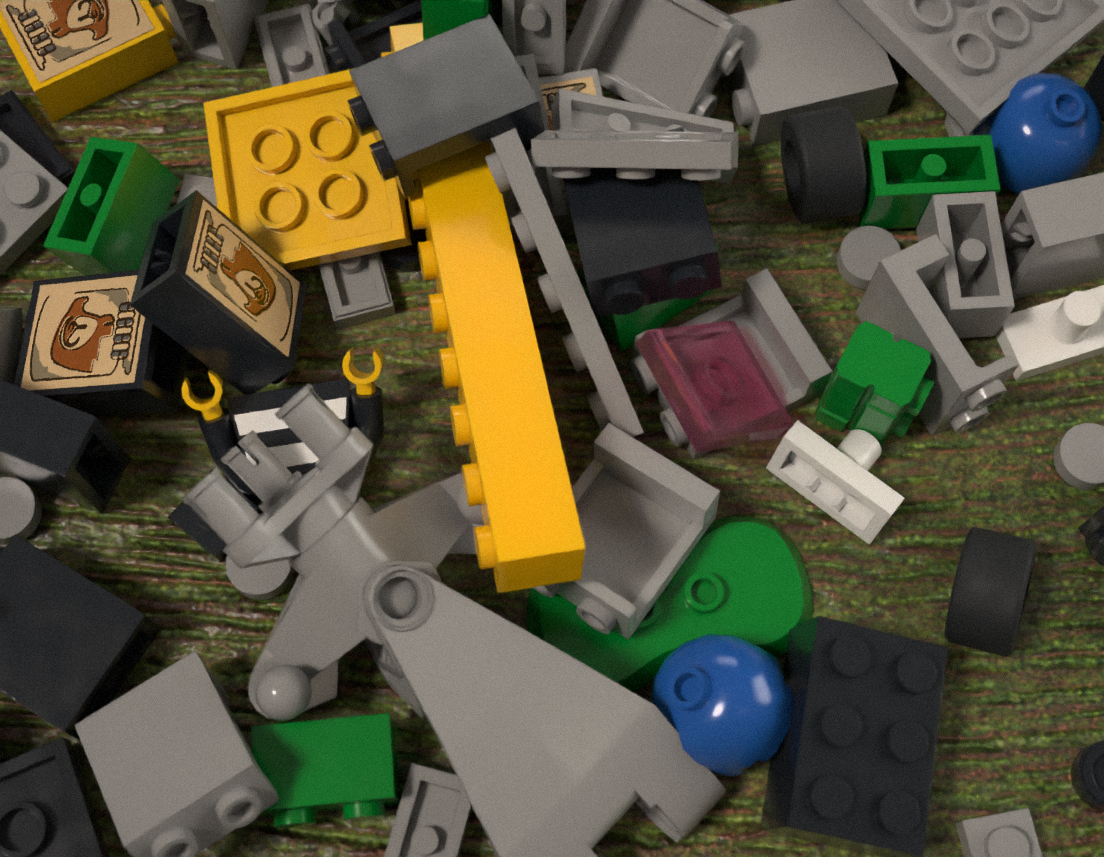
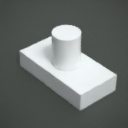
[995,285,1104,381]
[766,420,904,545]

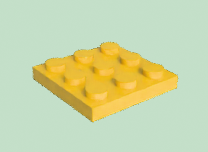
[203,68,412,271]

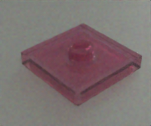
[636,321,794,453]

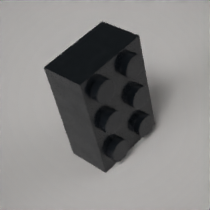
[760,616,948,857]

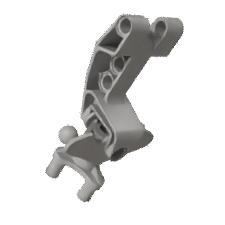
[181,383,726,857]

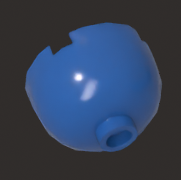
[973,73,1102,194]
[650,634,794,777]

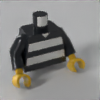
[182,347,385,503]

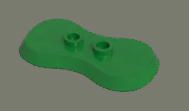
[526,516,813,693]

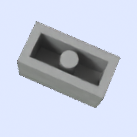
[916,191,1015,338]

